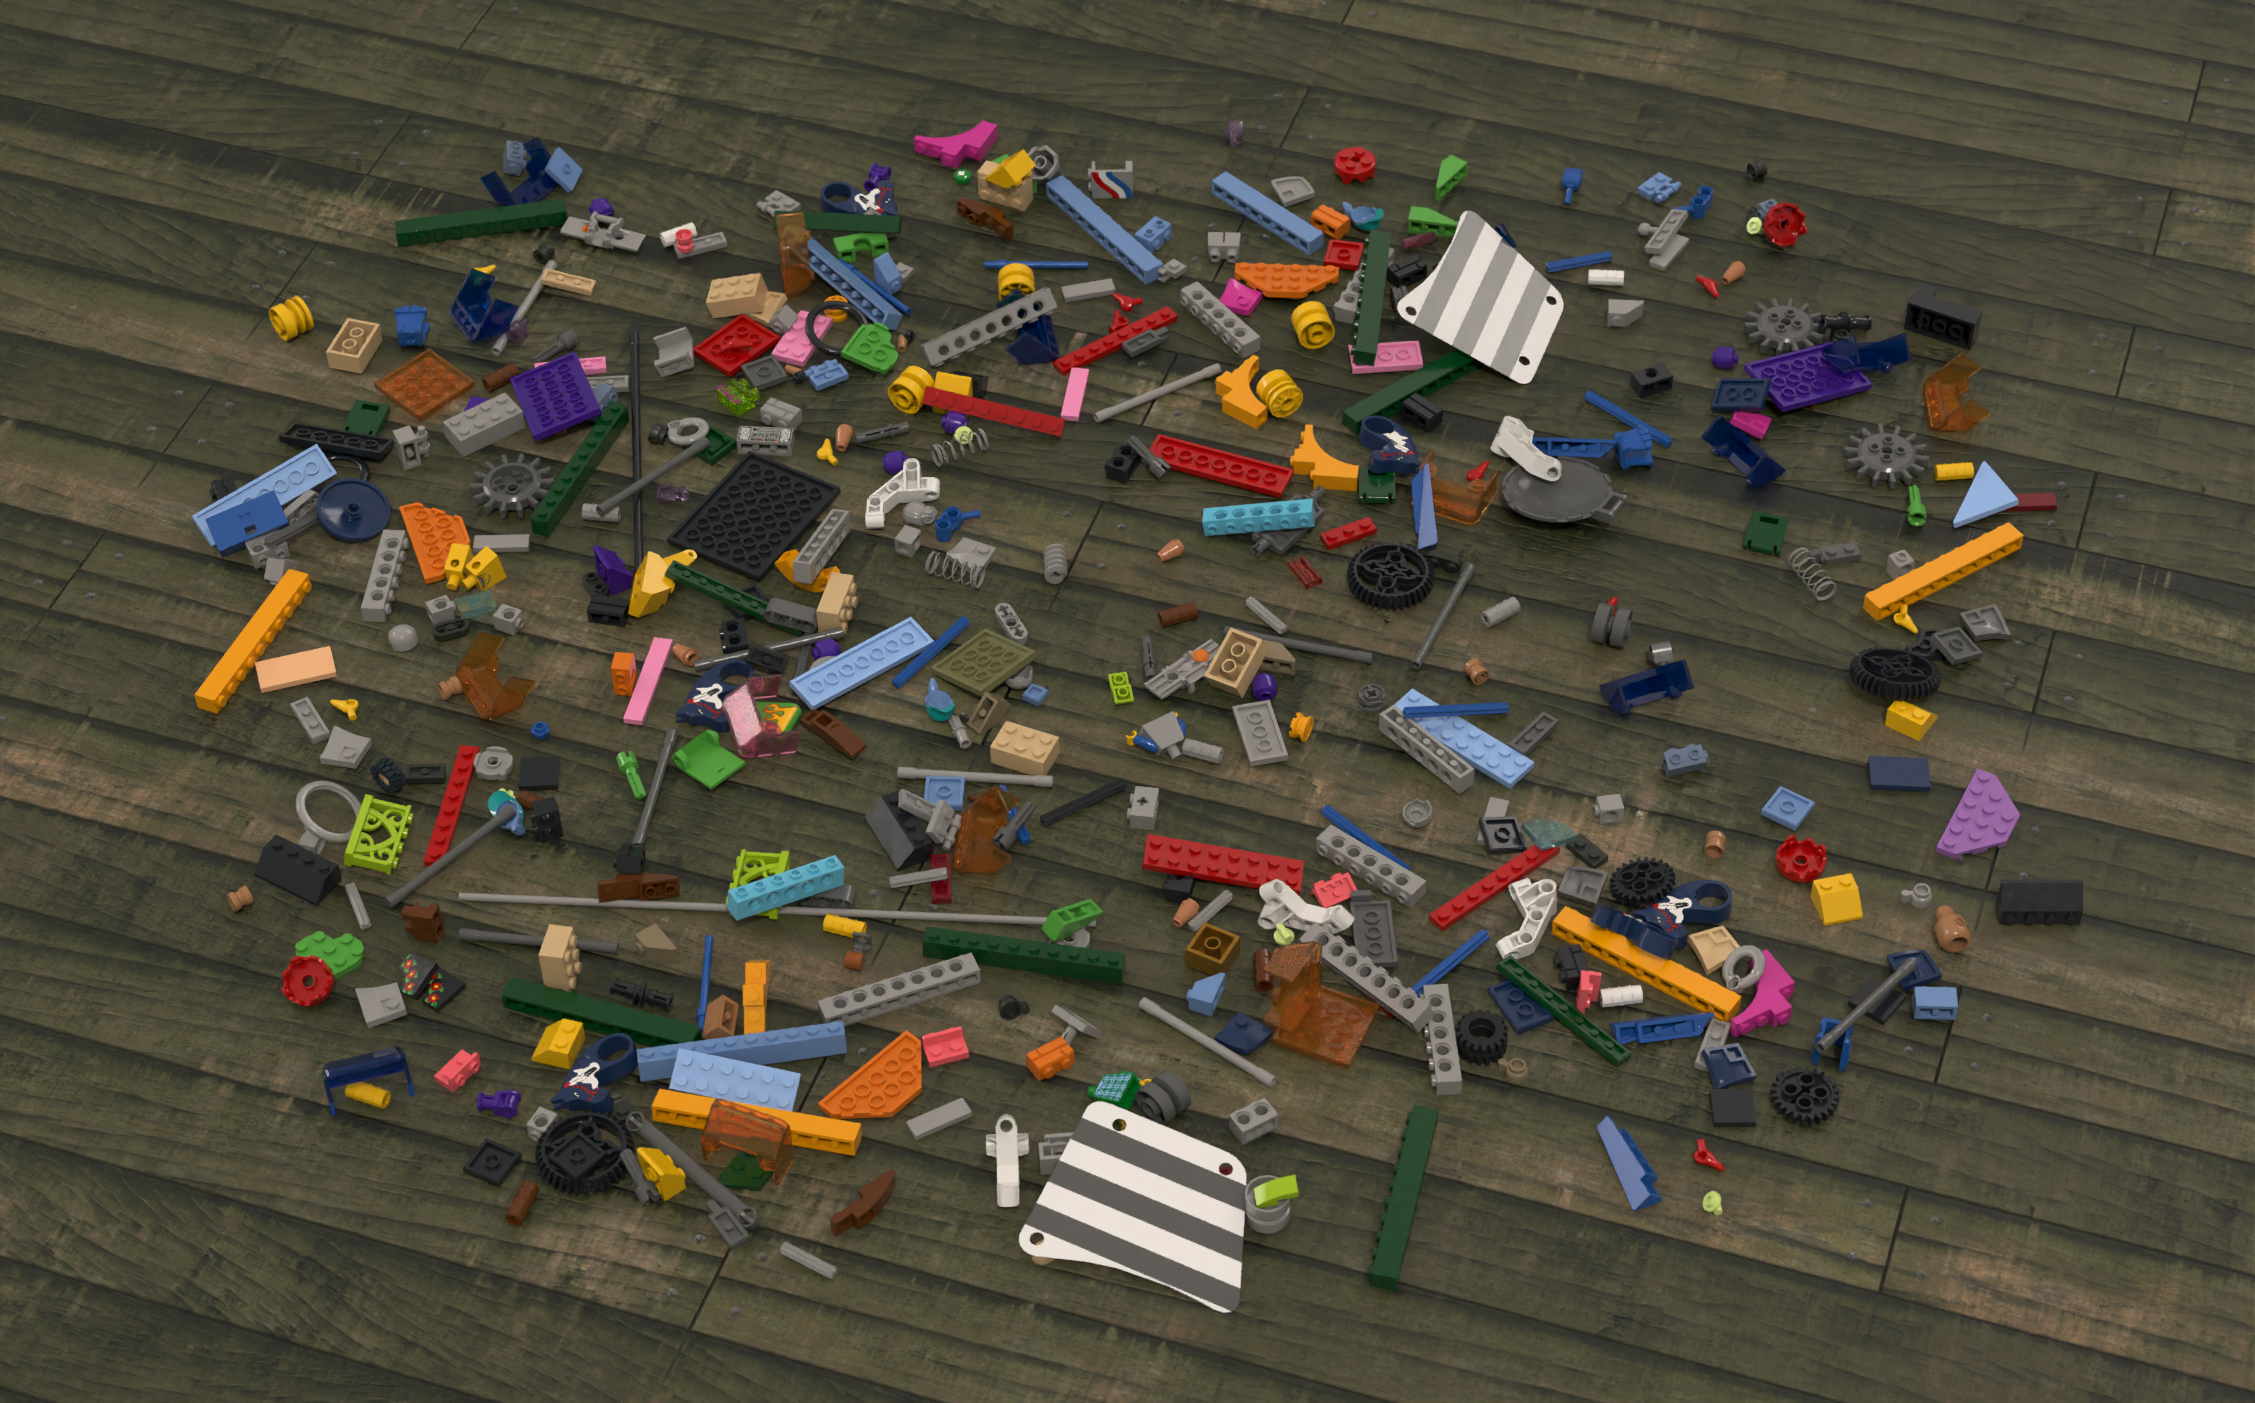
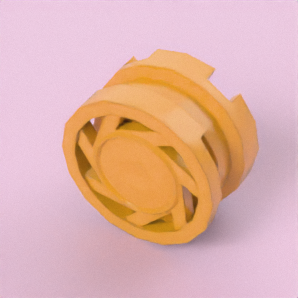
[824,296,849,322]
[1289,712,1314,742]

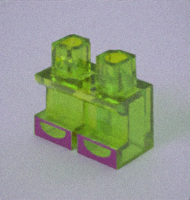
[716,378,760,417]

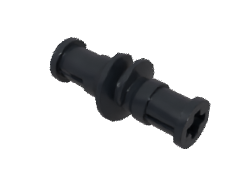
[1818,311,1872,333]
[610,977,674,1011]

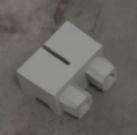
[1208,232,1241,263]

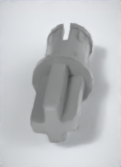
[948,715,972,749]

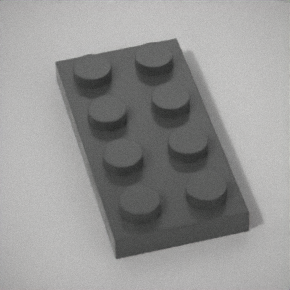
[1350,900,1398,968]

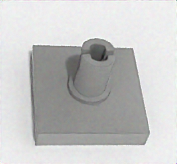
[1051,1005,1103,1046]

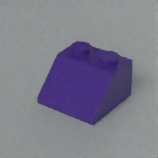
[593,545,633,596]

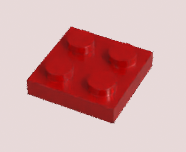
[1324,239,1364,271]

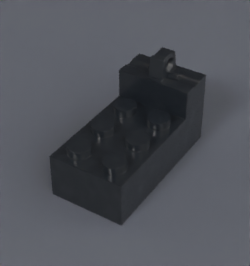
[1904,282,1982,350]

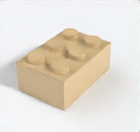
[977,160,1033,211]
[706,273,767,319]
[326,318,383,374]
[816,572,858,641]
[1204,628,1269,698]
[990,721,1060,776]
[538,924,582,992]

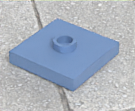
[545,147,583,193]
[924,776,965,811]
[1761,786,1815,831]

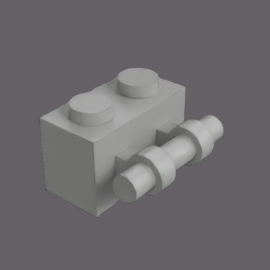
[393,425,431,470]

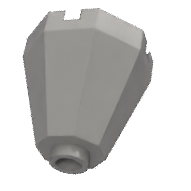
[1028,145,1061,181]

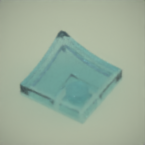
[1521,819,1576,851]

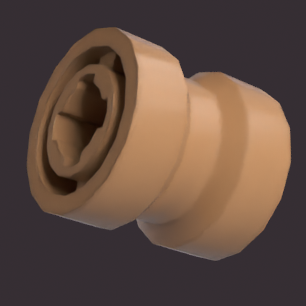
[1464,658,1490,685]
[437,676,463,700]
[1704,831,1726,859]
[226,885,254,912]

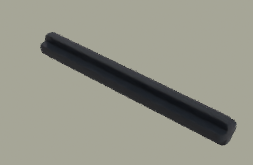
[1040,778,1126,826]

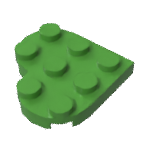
[841,322,898,374]
[295,931,365,981]

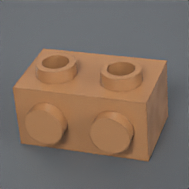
[702,995,739,1040]

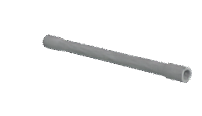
[491,260,558,356]
[1093,363,1221,423]
[897,767,1054,787]
[1139,997,1277,1088]

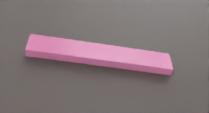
[623,637,673,725]

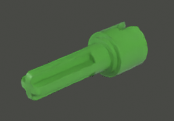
[1907,484,1927,526]
[616,751,646,800]

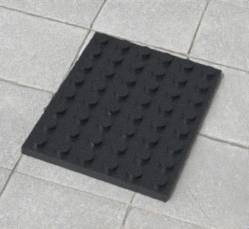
[667,450,841,582]

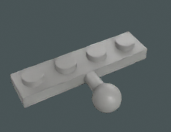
[1638,209,1688,255]

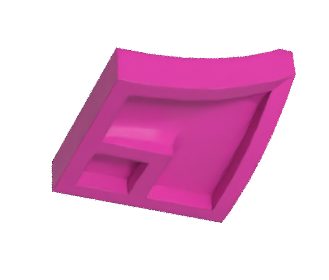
[1219,278,1263,316]
[1729,411,1772,439]

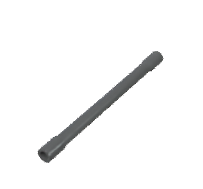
[596,437,710,516]
[1410,563,1476,670]
[694,626,844,672]
[1223,626,1373,664]
[632,729,678,845]
[385,805,516,908]
[459,928,619,954]
[1814,959,1917,1054]

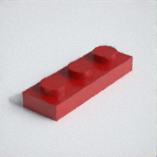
[1320,517,1377,550]

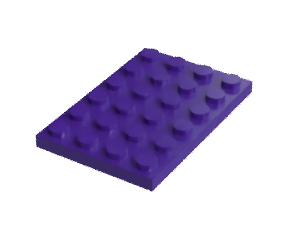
[1743,342,1872,412]
[510,351,602,441]

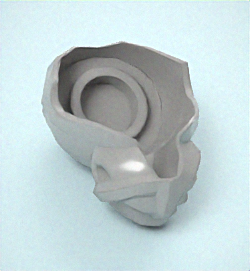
[902,501,937,526]

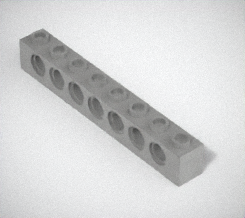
[920,287,1057,367]
[1299,922,1434,1033]
[818,952,981,1026]

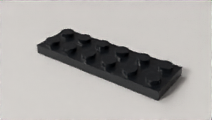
[279,422,394,460]

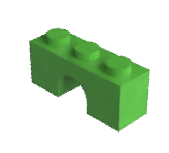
[833,232,889,263]

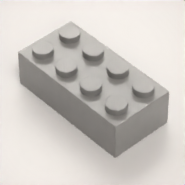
[443,393,526,457]

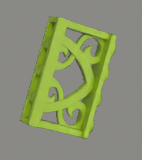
[344,794,414,875]
[726,849,790,919]

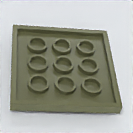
[931,628,1037,697]

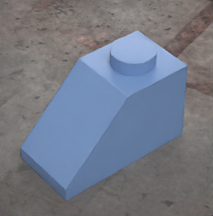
[873,252,902,295]
[1186,973,1226,1016]

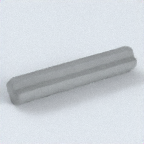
[1246,596,1287,634]
[890,867,948,888]
[345,882,371,930]
[1188,890,1233,932]
[780,1242,837,1279]

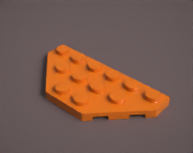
[1235,262,1339,298]
[399,502,471,584]
[818,1030,922,1119]

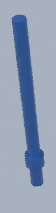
[839,259,911,315]
[985,259,1088,270]
[696,935,713,1034]

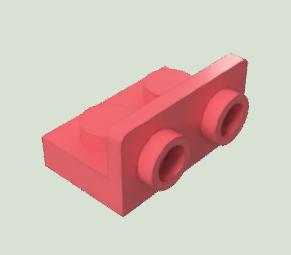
[1309,872,1357,909]
[1576,970,1602,1014]
[922,1026,969,1068]
[434,1050,481,1092]

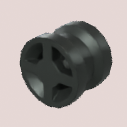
[1747,160,1767,180]
[533,243,555,265]

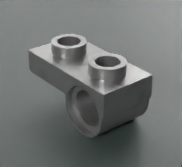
[1646,641,1674,665]

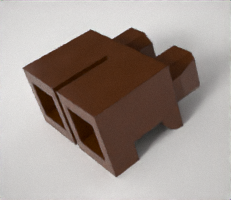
[401,901,445,944]

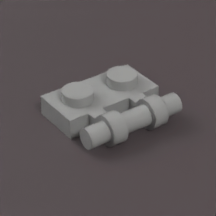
[757,190,801,218]
[926,800,962,851]

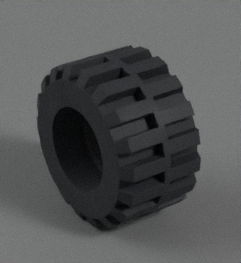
[1456,1010,1508,1066]

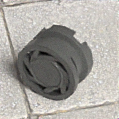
[1390,285,1408,311]
[1358,684,1385,714]

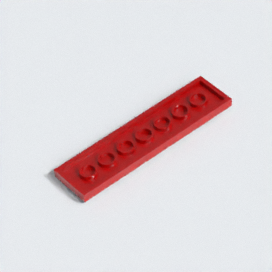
[1150,434,1294,498]
[1142,834,1304,896]

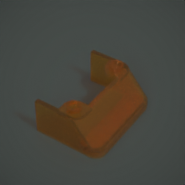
[775,212,814,298]
[1923,352,1991,432]
[1410,449,1498,525]
[454,631,535,720]
[951,785,1020,874]
[1263,941,1322,1035]
[701,1098,794,1185]

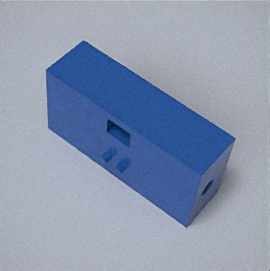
[205,490,289,558]

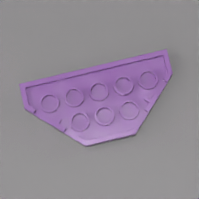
[1935,769,2020,859]

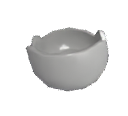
[388,624,418,652]
[1005,665,1033,690]
[1402,798,1433,828]

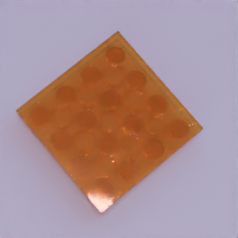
[374,348,475,421]
[1272,979,1380,1069]

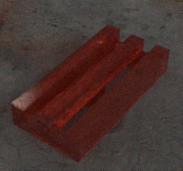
[1287,555,1322,589]

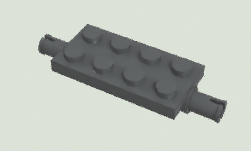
[1251,485,1326,557]

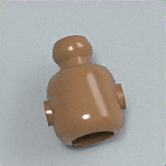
[1934,905,1972,953]

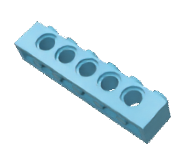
[1202,499,1315,536]
[727,855,845,921]

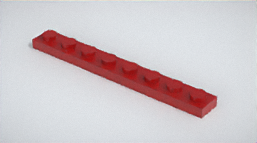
[1053,306,1178,376]
[922,386,1066,437]
[424,745,480,867]
[1429,836,1560,931]

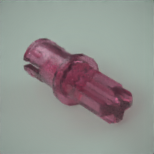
[1401,231,1436,250]

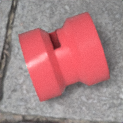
[675,229,694,253]

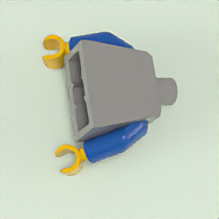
[1126,711,1186,761]

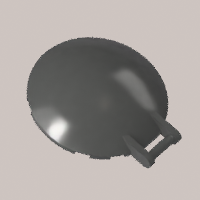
[1502,456,1628,523]

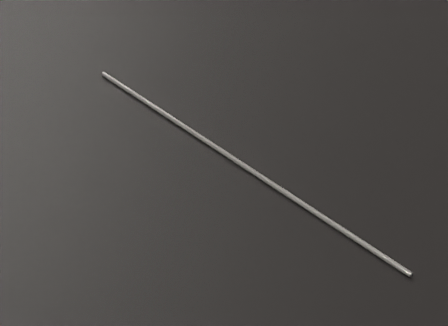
[458,893,1096,927]

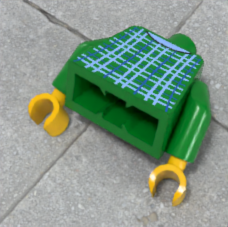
[1088,1071,1151,1131]

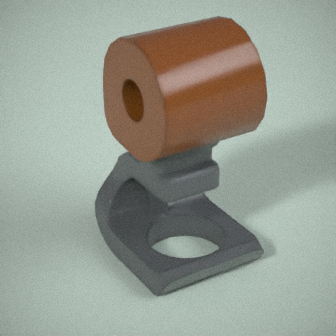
[844,931,872,971]

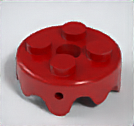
[1334,147,1376,184]
[1764,202,1807,247]
[1776,835,1826,883]
[281,955,334,1007]

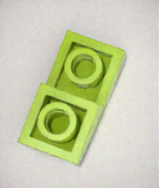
[1108,671,1134,705]
[1254,1175,1299,1208]

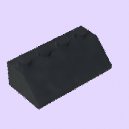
[865,790,933,872]
[254,835,342,906]
[1996,880,2083,925]

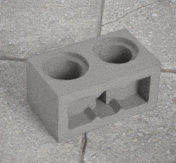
[244,530,290,569]
[1229,1098,1278,1145]

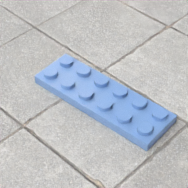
[669,1048,801,1112]

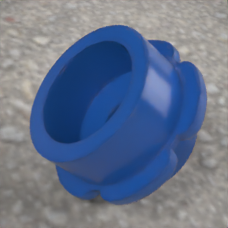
[531,722,550,739]

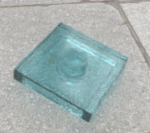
[453,590,498,619]

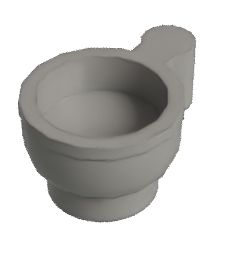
[1900,883,1932,908]

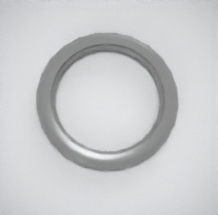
[296,781,361,843]

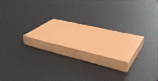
[255,646,337,693]

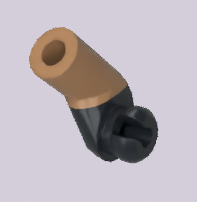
[897,330,915,353]
[784,364,804,383]

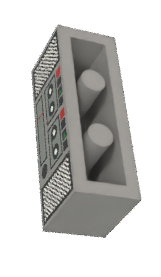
[737,426,795,456]

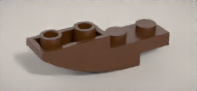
[956,198,1013,240]
[800,709,867,759]
[597,873,680,903]
[830,1169,896,1237]

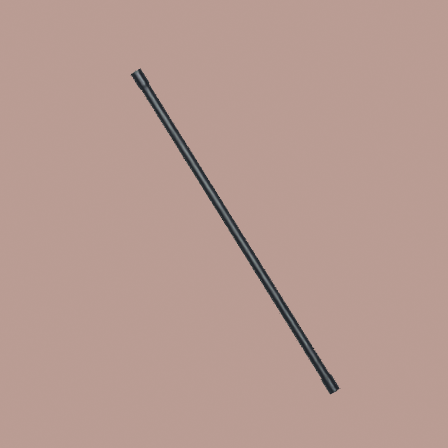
[629,331,644,576]

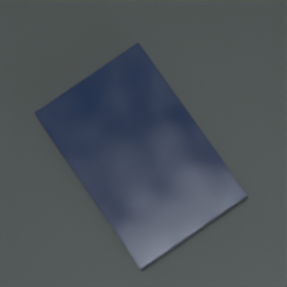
[1711,378,1771,411]
[1868,756,1930,792]
[1487,980,1554,1035]

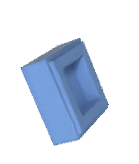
[1022,683,1048,706]

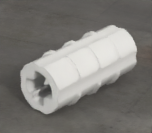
[660,222,697,247]
[1588,269,1624,286]
[1599,985,1643,1007]

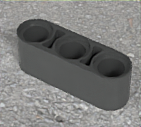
[764,598,818,633]
[797,884,857,909]

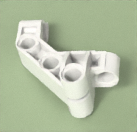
[1490,416,1562,481]
[865,458,940,529]
[1495,878,1557,960]
[1258,879,1354,935]
[986,1114,1029,1207]

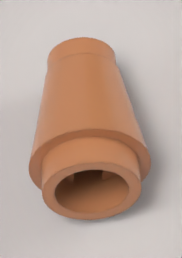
[1721,261,1746,285]
[836,424,854,452]
[1156,539,1185,563]
[672,644,699,666]
[1172,898,1200,928]

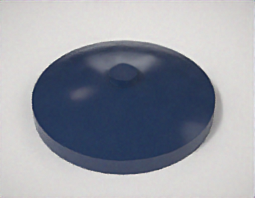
[316,478,391,542]

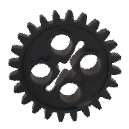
[1610,857,1676,907]
[1770,1066,1840,1126]

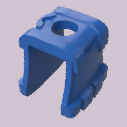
[395,306,430,347]
[1613,425,1653,469]
[1811,1018,1853,1071]

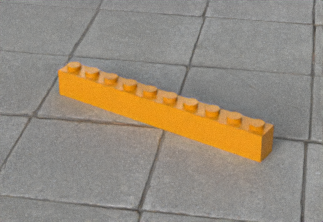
[1863,522,2024,621]
[194,569,312,714]
[1552,906,1741,1023]
[652,1089,862,1156]

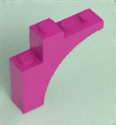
[914,121,998,169]
[1730,949,1795,1038]

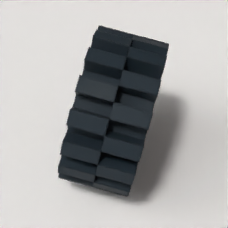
[370,757,406,794]

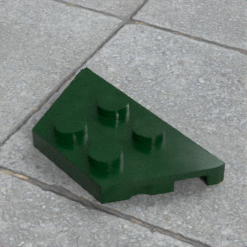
[717,1127,784,1191]

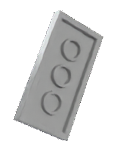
[1232,700,1288,767]

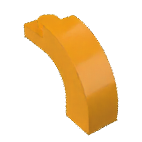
[774,549,840,593]

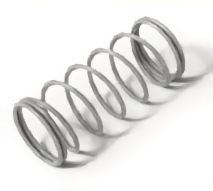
[931,428,989,467]
[1788,547,1836,601]
[925,551,985,589]

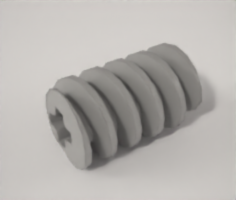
[1043,544,1068,584]

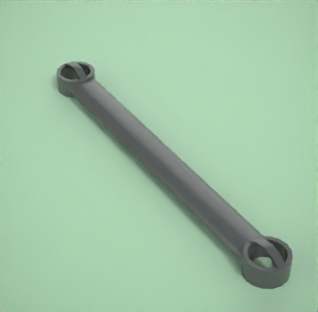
[626,1111,761,1230]

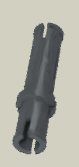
[855,421,910,445]
[1141,635,1157,682]

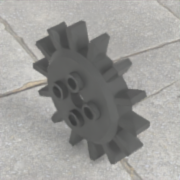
[1744,298,1825,356]
[1844,424,1929,489]
[470,454,554,519]

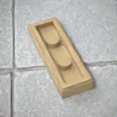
[541,268,596,296]

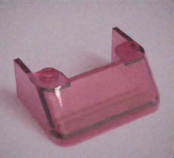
[723,674,801,758]

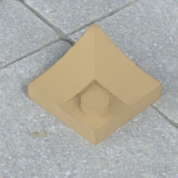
[744,291,787,328]
[1687,925,1740,975]

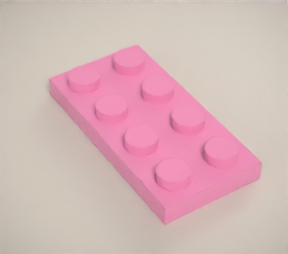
[771,310,833,367]
[1348,340,1423,374]

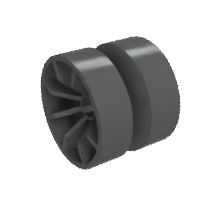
[1591,602,1633,648]
[1135,1070,1191,1126]

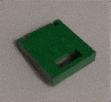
[342,399,391,436]
[681,424,737,466]
[1358,467,1396,503]
[1743,511,1789,556]

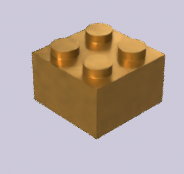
[1185,922,1240,976]

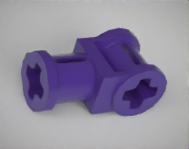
[864,163,892,192]
[477,1090,521,1118]

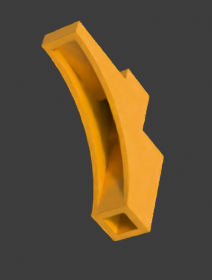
[1215,355,1267,429]
[1290,424,1359,491]
[743,960,771,1035]

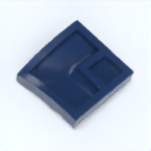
[1887,949,1942,992]
[1215,1012,1273,1054]
[1701,1043,1757,1089]

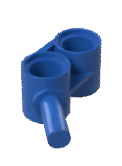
[1562,167,1583,205]
[1673,186,1714,218]
[935,506,981,542]

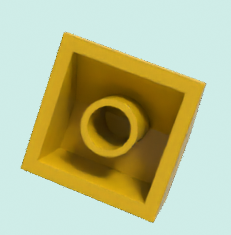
[985,149,1035,189]
[933,372,973,418]
[1885,701,1938,741]
[1811,873,1863,926]
[531,1019,585,1069]
[636,1147,686,1201]

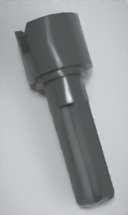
[533,329,579,363]
[1127,435,1171,480]
[991,801,1036,851]
[620,1149,661,1207]

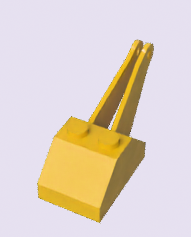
[628,549,697,618]

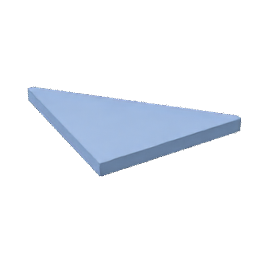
[1953,461,2019,529]

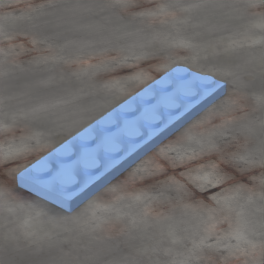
[192,444,337,548]
[789,617,934,711]
[1394,689,1534,789]

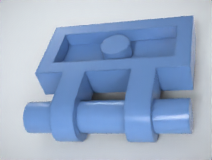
[1637,172,1681,203]
[803,359,849,391]

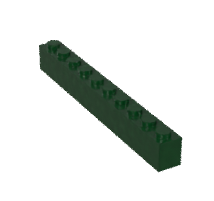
[394,199,567,247]
[1350,229,1391,366]
[1343,348,1485,436]
[530,401,630,538]
[922,926,1126,984]
[502,977,702,1047]
[1368,1105,1439,1291]

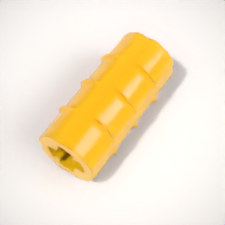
[1934,462,1974,481]
[823,914,867,939]
[345,1079,391,1109]

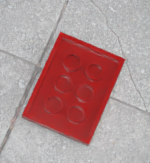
[693,314,780,377]

